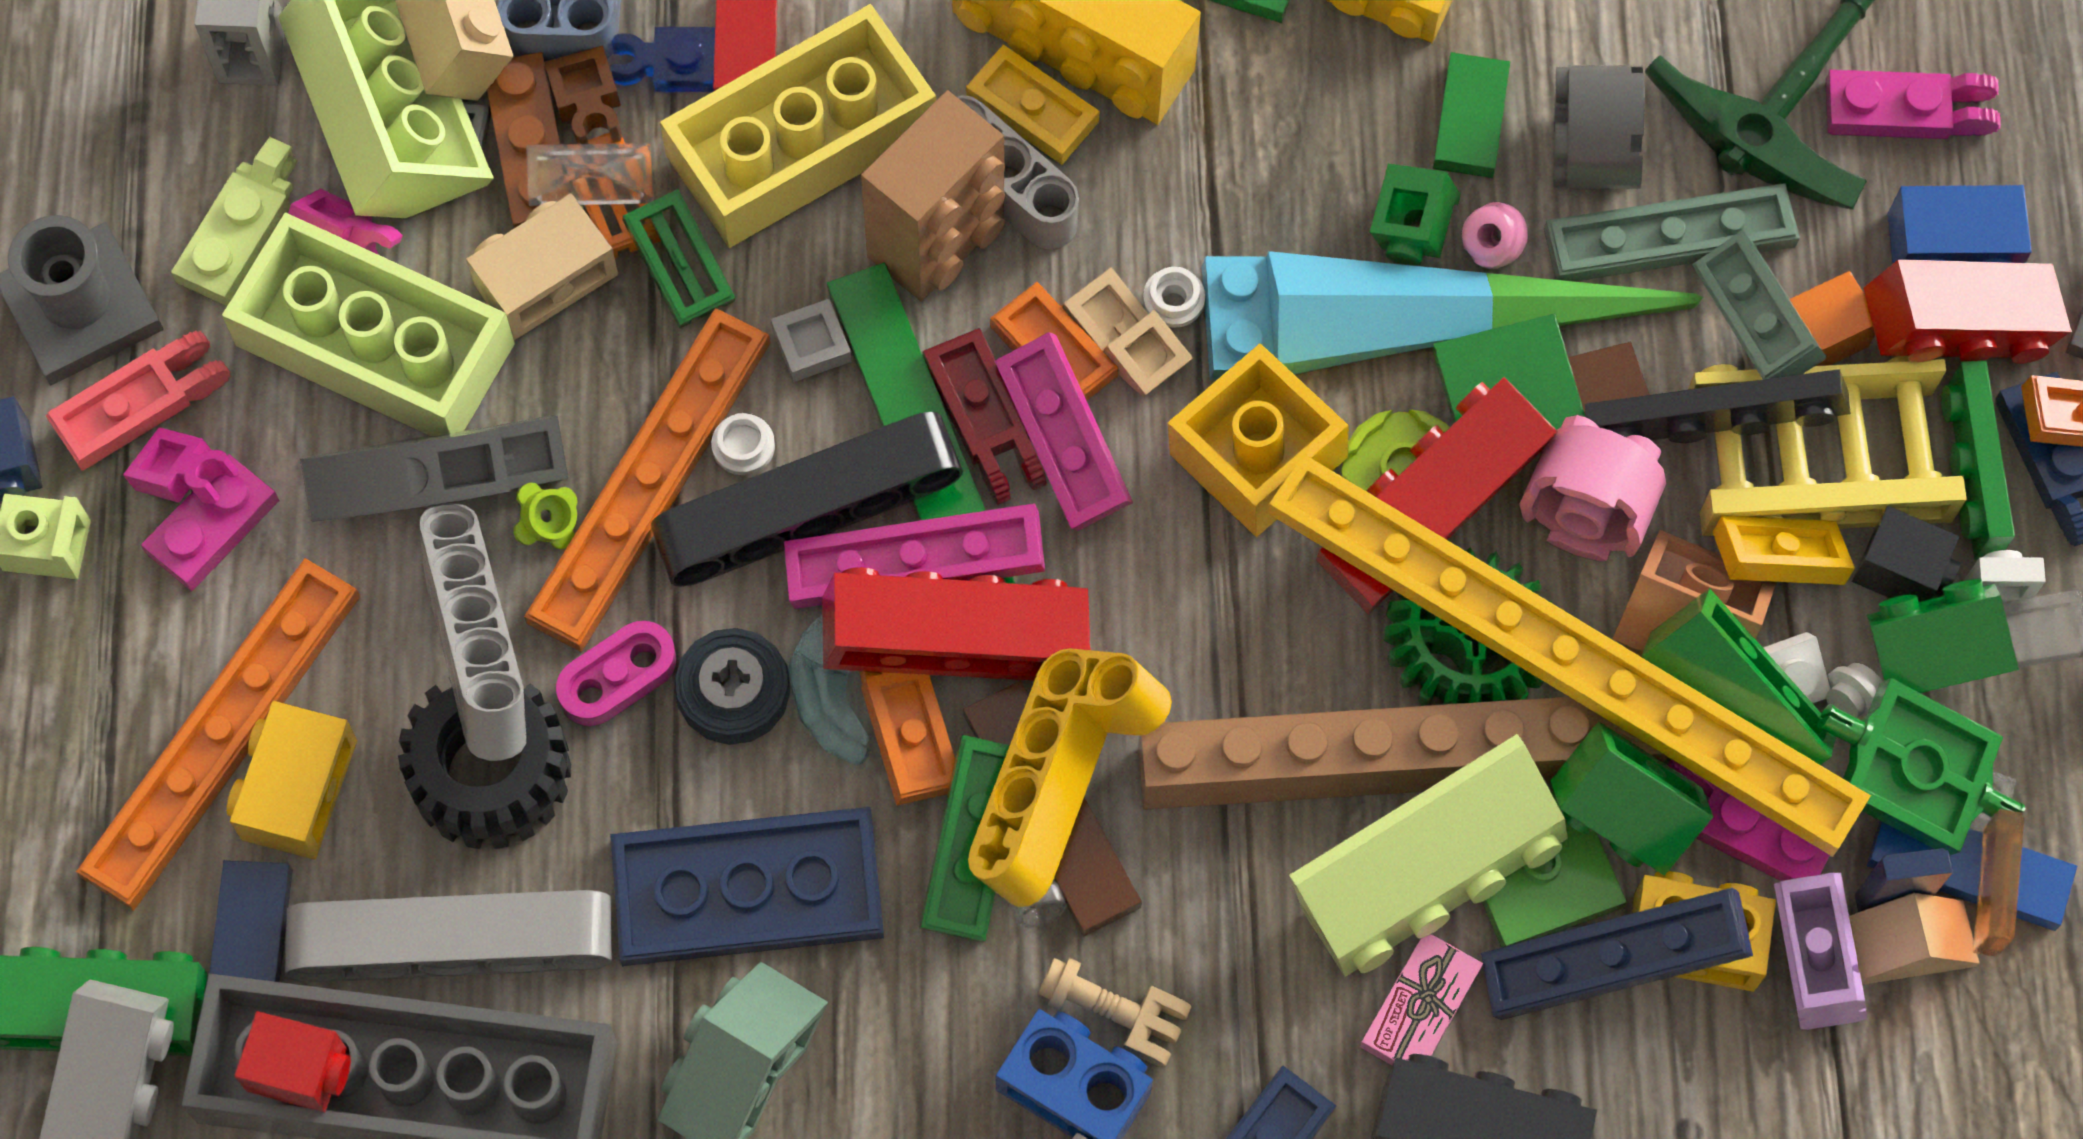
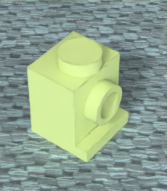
[0,494,91,579]

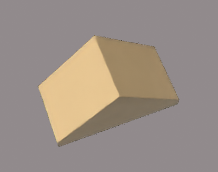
[1849,893,1979,985]

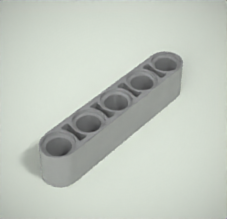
[420,503,526,761]
[285,890,611,982]

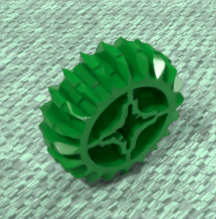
[1383,547,1552,706]

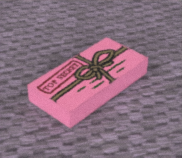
[1360,934,1483,1065]

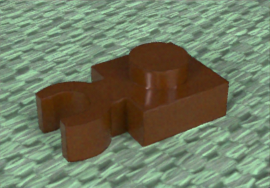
[544,45,622,152]

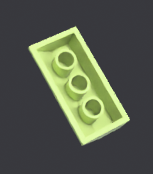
[278,0,494,218]
[1289,734,1568,977]

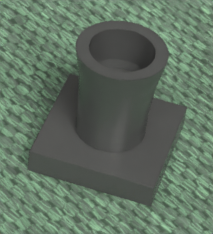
[0,215,164,386]

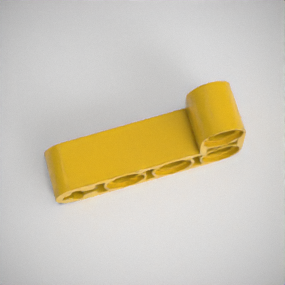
[968,649,1172,907]

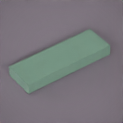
[1692,229,1827,379]

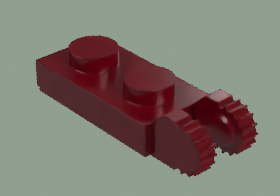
[922,328,1047,505]

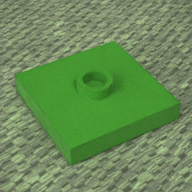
[1482,792,1627,948]

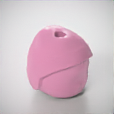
[1462,202,1528,269]

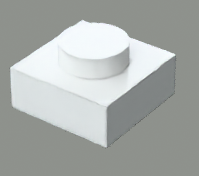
[1964,550,2046,604]
[1763,632,1830,703]

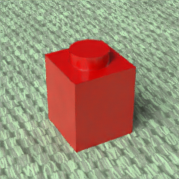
[234,1011,351,1113]

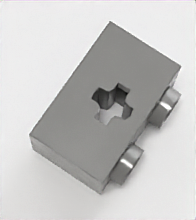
[194,0,284,85]

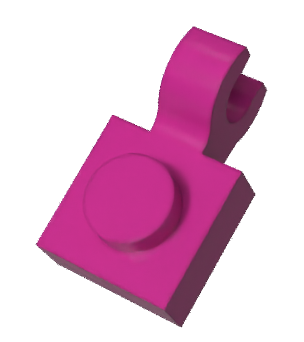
[288,188,403,255]

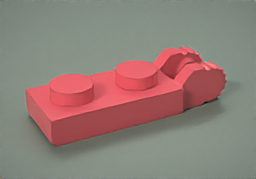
[45,330,231,471]

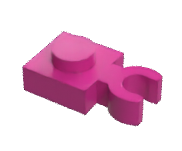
[123,427,240,504]

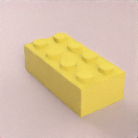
[660,4,936,248]

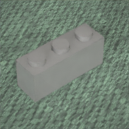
[40,979,174,1139]

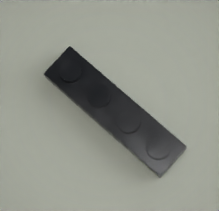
[1585,369,1851,444]

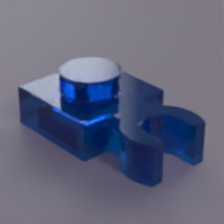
[611,27,715,92]

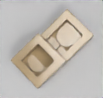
[1061,267,1193,397]

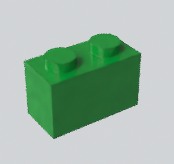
[1867,579,2019,693]
[1551,721,1714,876]

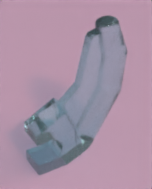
[788,615,870,766]

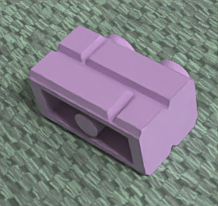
[1774,872,1867,1030]

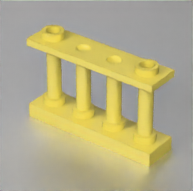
[1688,356,1967,536]

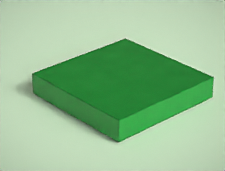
[1432,313,1585,430]

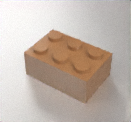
[861,90,1005,302]

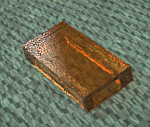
[1973,809,2024,957]

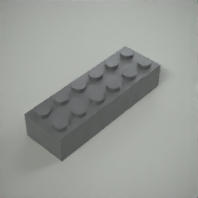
[182,974,618,1139]

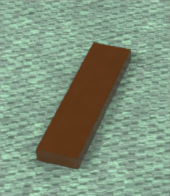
[963,680,1142,937]

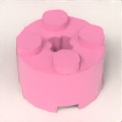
[1519,415,1666,561]

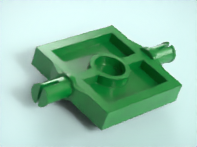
[1817,678,2025,856]

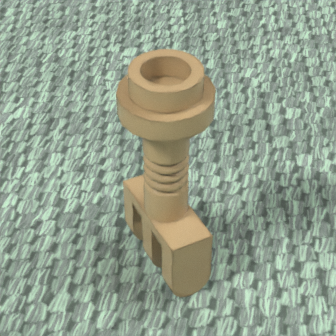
[1038,958,1191,1067]

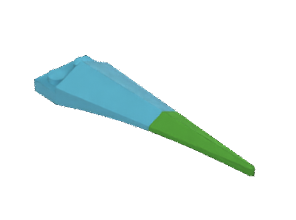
[1201,251,1703,380]

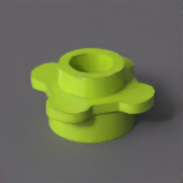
[513,483,578,549]

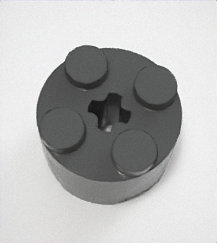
[1553,65,1644,189]

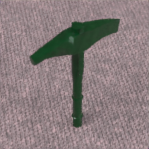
[1644,0,1875,210]

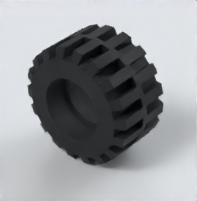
[398,677,571,849]

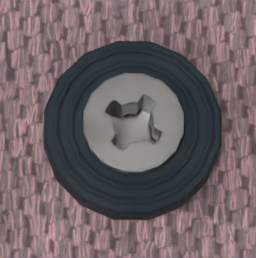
[674,628,791,745]

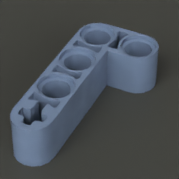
[497,0,621,62]

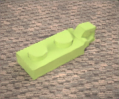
[171,137,297,306]

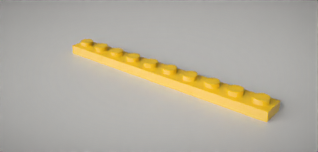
[1268,454,1871,857]

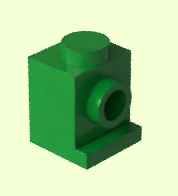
[1370,163,1461,266]

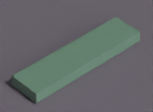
[1544,183,1800,282]

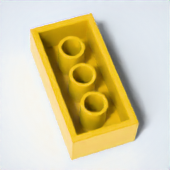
[952,0,1201,125]

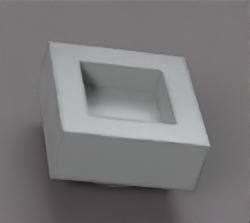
[771,299,852,382]

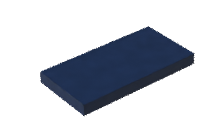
[610,807,884,966]

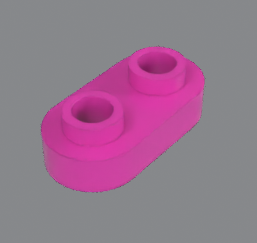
[556,621,676,726]

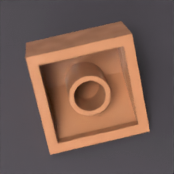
[1612,529,1776,657]

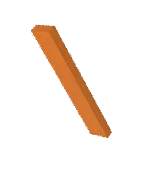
[524,308,771,652]
[76,558,361,911]

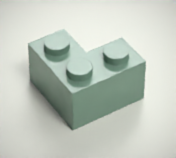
[657,962,828,1139]

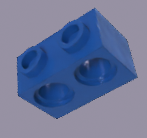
[996,1009,1153,1139]

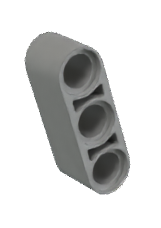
[956,95,1079,250]

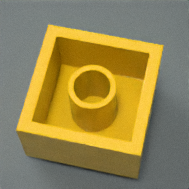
[1167,343,1349,538]

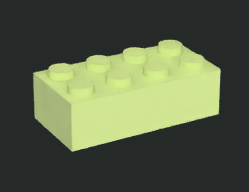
[222,212,515,437]

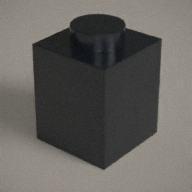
[1852,506,1961,602]

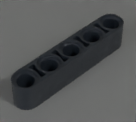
[651,412,963,587]

